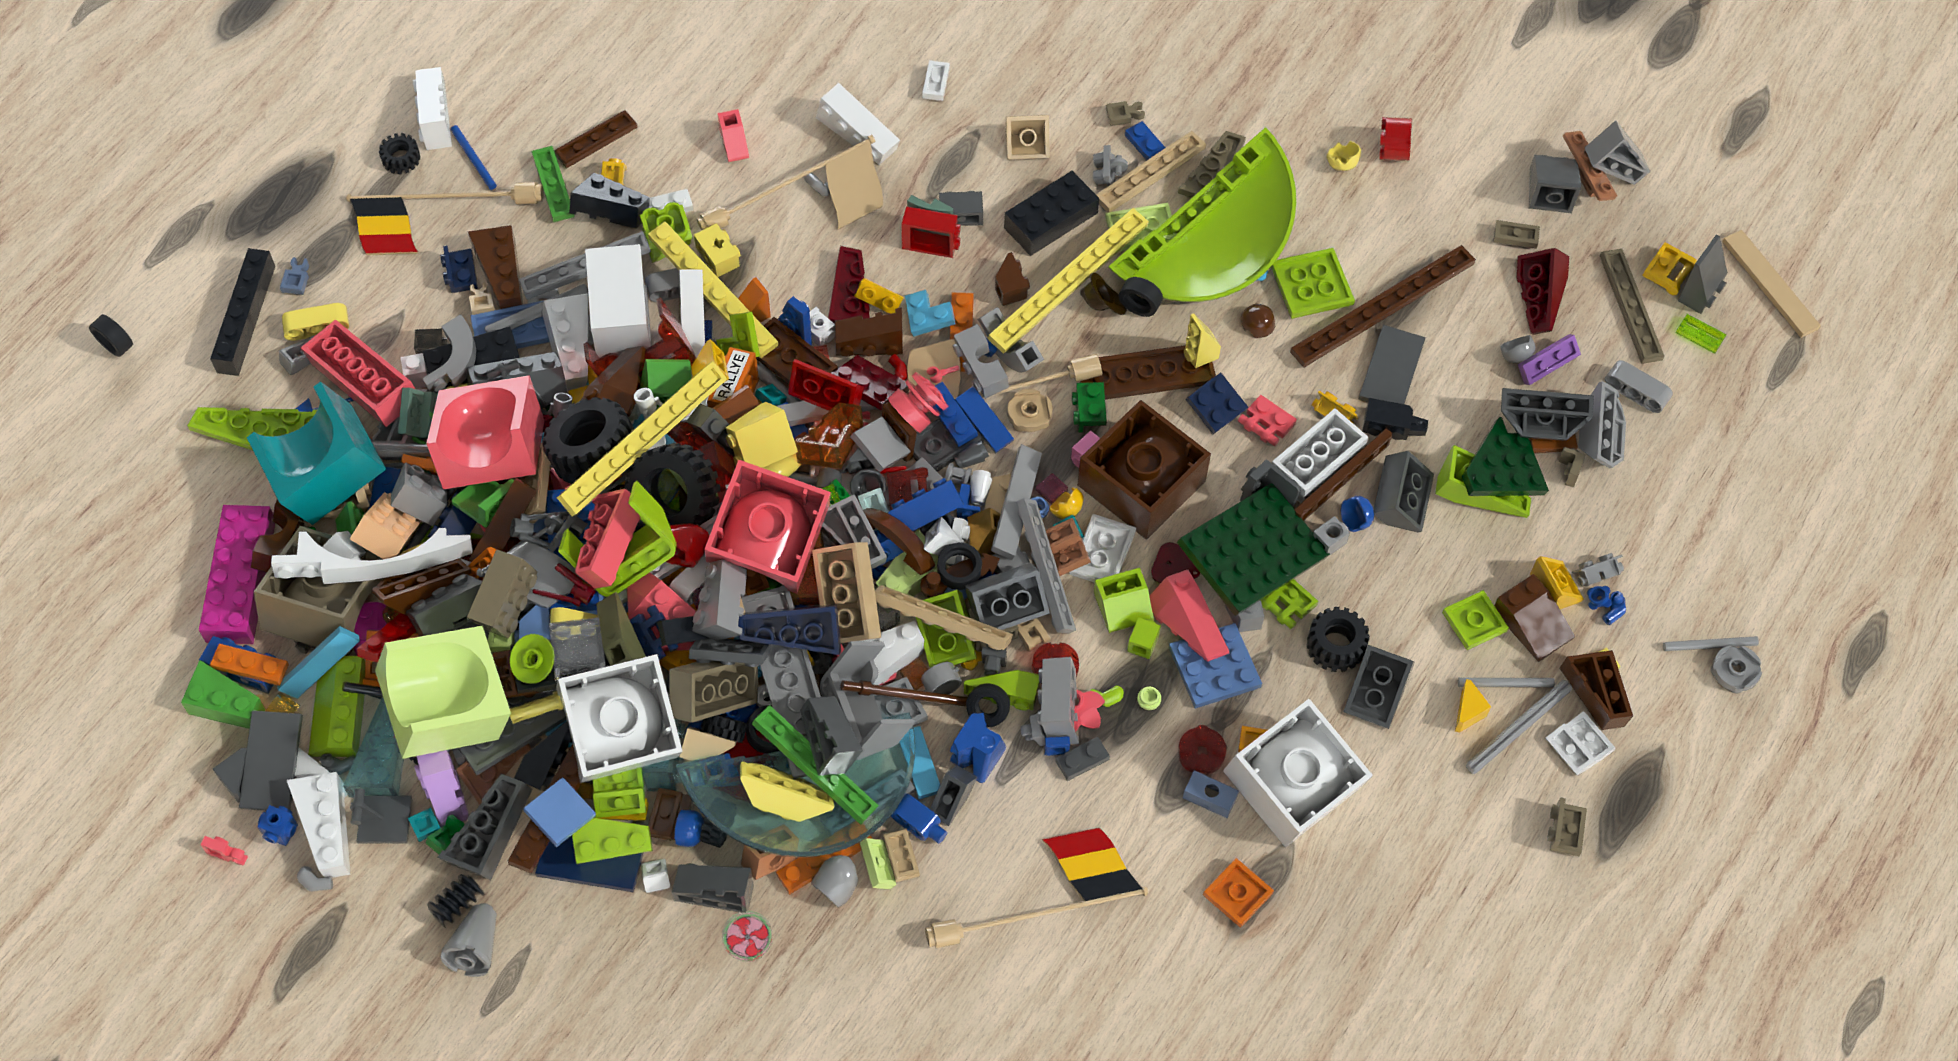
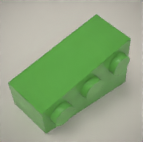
[181,660,266,729]

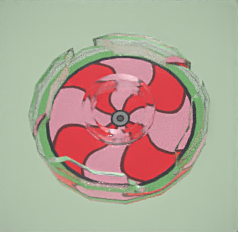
[722,911,772,961]

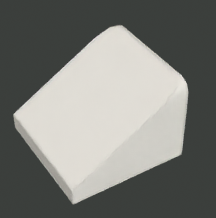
[641,859,670,893]

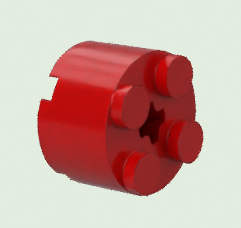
[1380,117,1412,161]

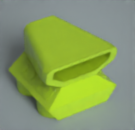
[639,202,693,263]

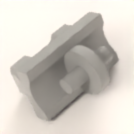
[1093,145,1128,186]

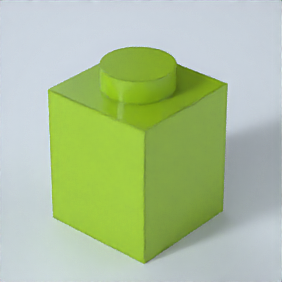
[1127,617,1161,659]

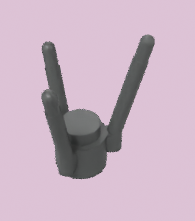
[510,511,570,547]

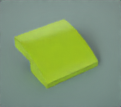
[593,767,646,818]

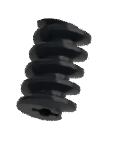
[427,874,485,928]

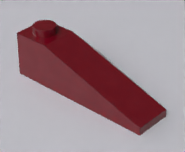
[1516,248,1570,335]

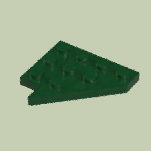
[1462,417,1549,496]

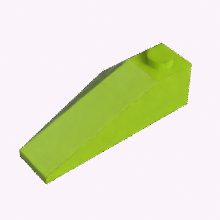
[1435,445,1531,518]

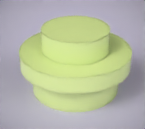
[1137,687,1161,710]

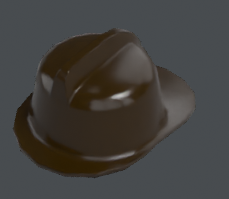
[1080,273,1127,315]

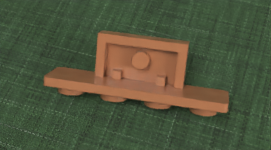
[1563,131,1617,201]

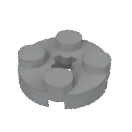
[1711,645,1762,694]

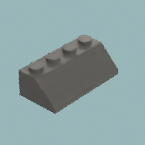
[467,352,568,405]

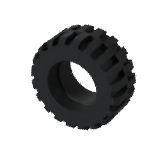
[542,397,634,484]
[624,443,720,526]

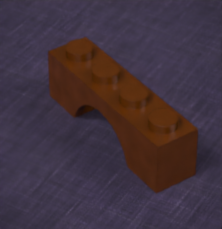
[251,499,304,572]

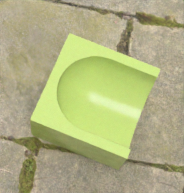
[375,626,511,759]

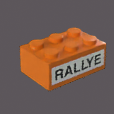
[707,347,759,408]

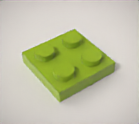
[1442,590,1509,650]

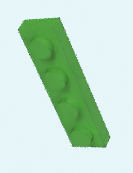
[532,146,575,222]

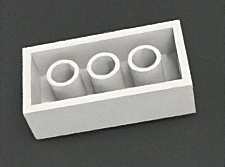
[1272,409,1368,503]

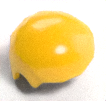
[1049,487,1084,520]

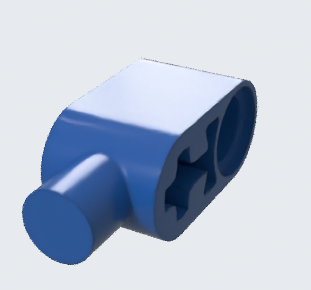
[889,793,947,844]

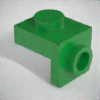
[426,814,465,855]

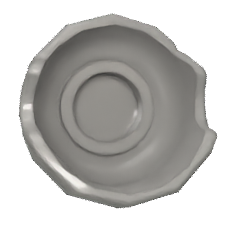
[1500,335,1536,363]

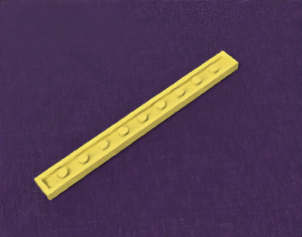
[988,208,1149,354]
[557,361,727,516]

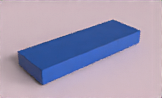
[955,386,1014,453]

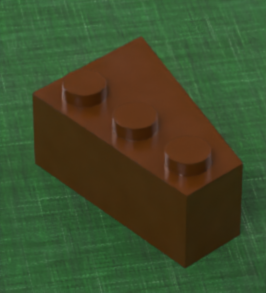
[1559,650,1633,730]

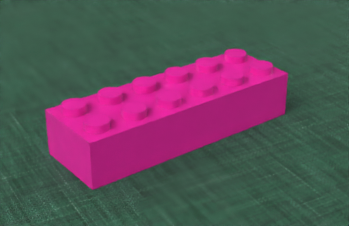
[199,505,275,644]

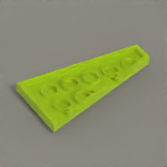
[187,407,317,451]

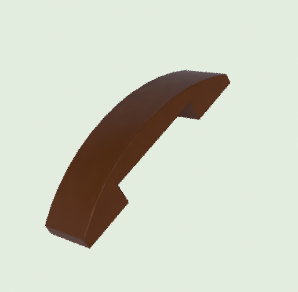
[863,508,935,575]

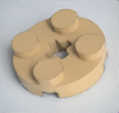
[1007,389,1053,432]

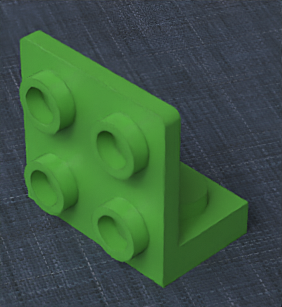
[452,478,514,528]

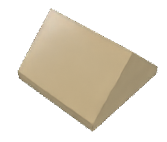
[1005,115,1050,160]

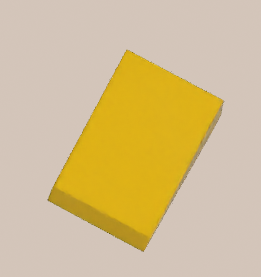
[1455,679,1491,733]

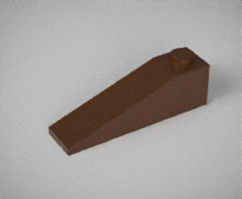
[581,346,646,417]

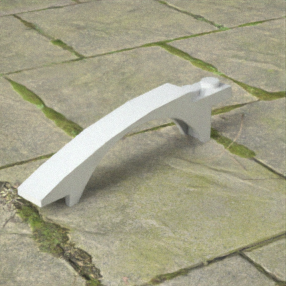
[271,528,472,584]

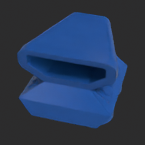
[950,713,1006,783]

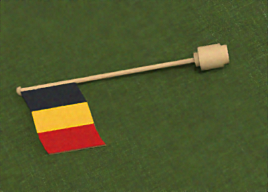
[346,182,544,255]
[925,828,1148,949]

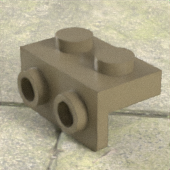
[1547,797,1587,857]

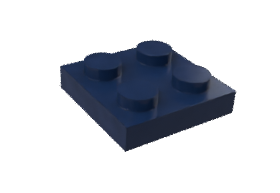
[1185,372,1249,435]

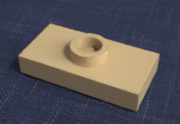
[883,828,920,883]

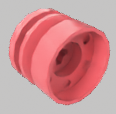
[888,372,949,433]

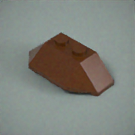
[372,558,471,616]

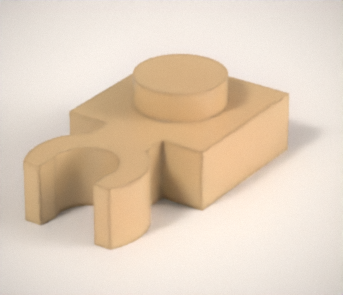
[469,282,494,315]

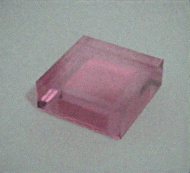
[1036,473,1068,505]

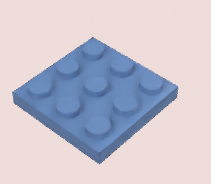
[1169,623,1262,709]

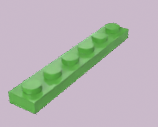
[752,705,879,825]

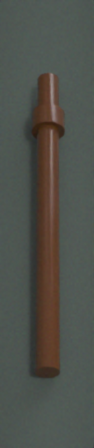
[840,680,968,707]

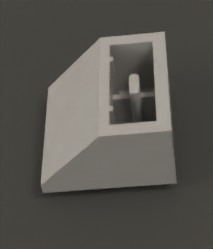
[391,463,447,526]

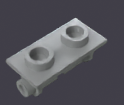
[1572,553,1624,587]

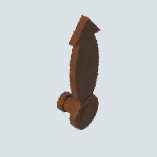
[920,553,1000,598]

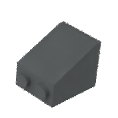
[1529,155,1581,213]

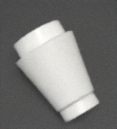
[970,470,992,506]

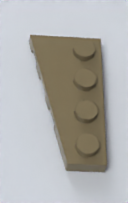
[1178,131,1246,198]

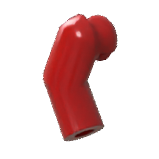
[888,354,908,381]

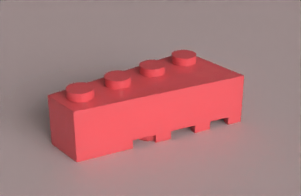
[575,489,640,589]

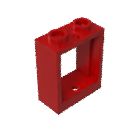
[901,206,961,258]

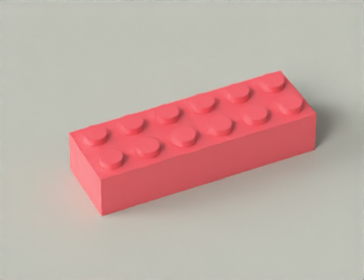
[301,319,415,427]

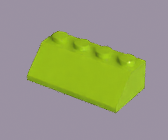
[308,656,365,757]

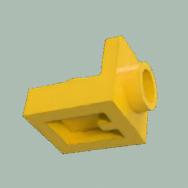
[601,158,627,185]

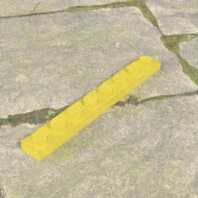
[648,222,778,358]

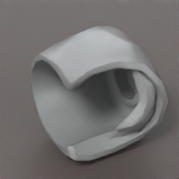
[811,855,858,907]

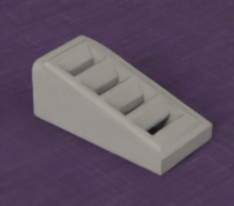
[279,334,317,375]

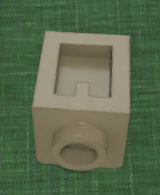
[1559,447,1586,487]

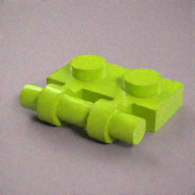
[1261,579,1318,629]

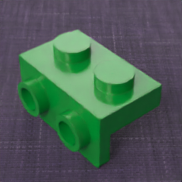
[1072,382,1107,433]

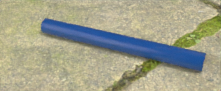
[450,125,497,190]

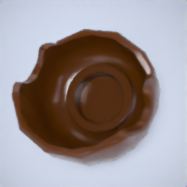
[1241,303,1276,338]

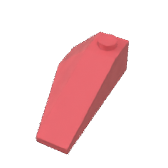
[1149,569,1229,662]

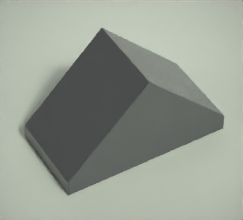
[213,748,247,803]

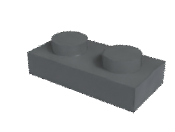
[1055,737,1110,781]

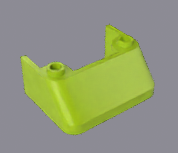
[558,481,677,597]

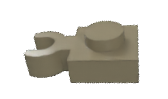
[1106,101,1145,126]

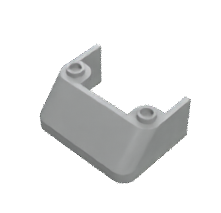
[820,641,915,760]

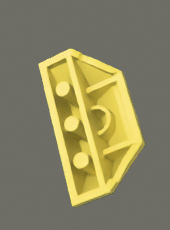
[740,761,834,822]

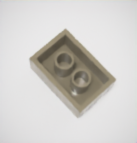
[467,549,537,639]

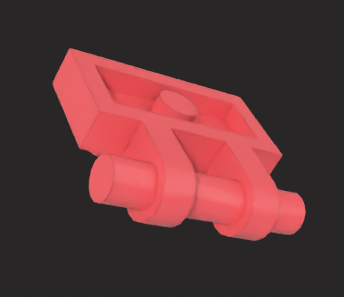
[1238,395,1297,446]

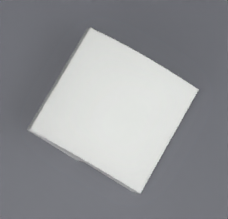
[1545,711,1615,776]

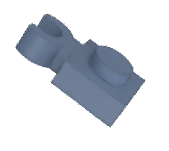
[280,257,309,295]

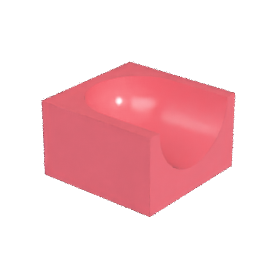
[426,375,545,489]
[704,460,831,594]

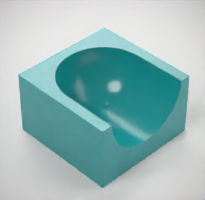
[247,381,386,525]

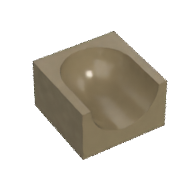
[254,526,386,656]

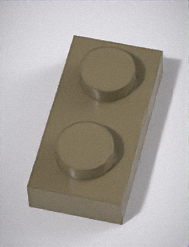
[1493,220,1540,249]

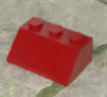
[788,359,864,419]

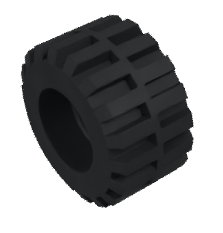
[1306,607,1370,672]

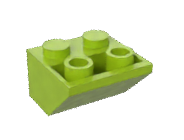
[1094,568,1154,633]

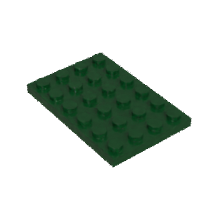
[1177,483,1330,616]

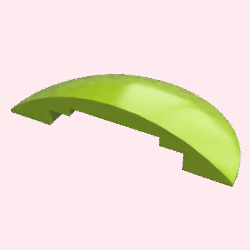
[1108,127,1296,302]

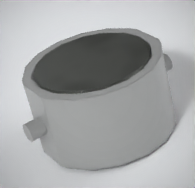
[921,662,962,695]

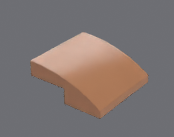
[1045,518,1091,576]

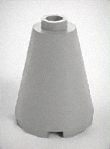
[440,903,497,977]

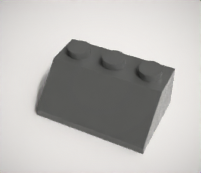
[1374,451,1434,533]
[964,563,1050,630]

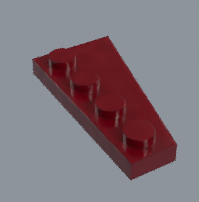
[828,246,870,324]

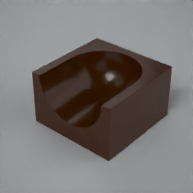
[1077,400,1211,540]

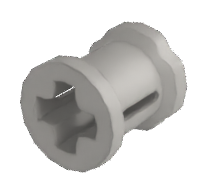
[945,463,972,485]

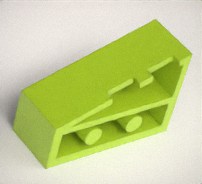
[572,818,653,864]

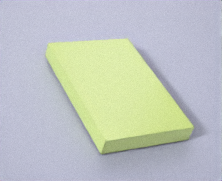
[1105,203,1177,251]

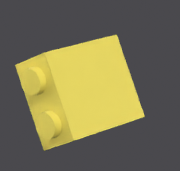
[726,402,798,468]

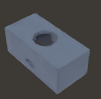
[1183,770,1239,818]

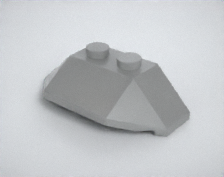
[1578,381,1626,468]

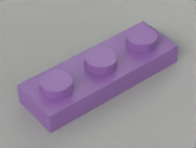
[1518,334,1581,385]

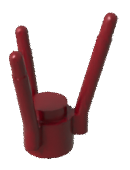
[532,563,596,607]

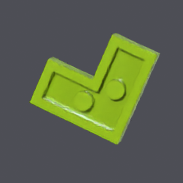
[716,312,760,357]

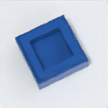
[1044,736,1070,756]

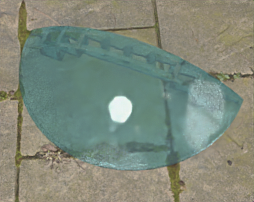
[676,712,915,857]

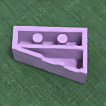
[414,750,469,828]

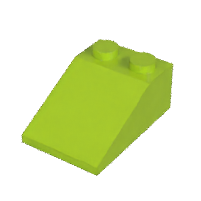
[916,590,977,668]

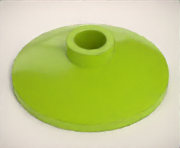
[510,634,554,684]

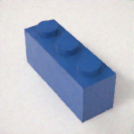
[888,478,964,531]
[199,636,277,694]

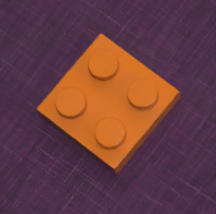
[1203,858,1274,928]

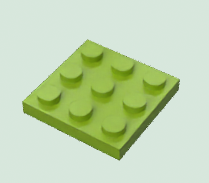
[1271,248,1355,319]

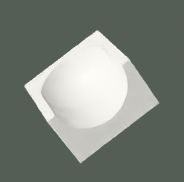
[585,244,653,363]
[556,654,683,783]
[1223,699,1373,848]

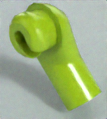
[1090,686,1124,707]

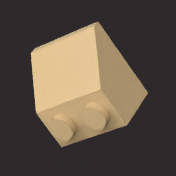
[679,727,736,767]

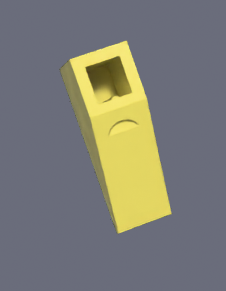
[1184,313,1221,368]

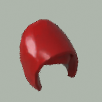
[666,523,710,568]

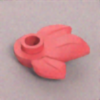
[1074,690,1105,732]

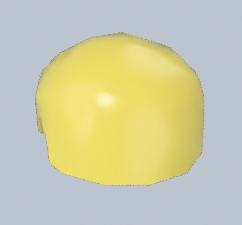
[1327,141,1361,171]

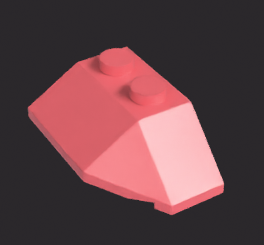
[627,572,696,651]

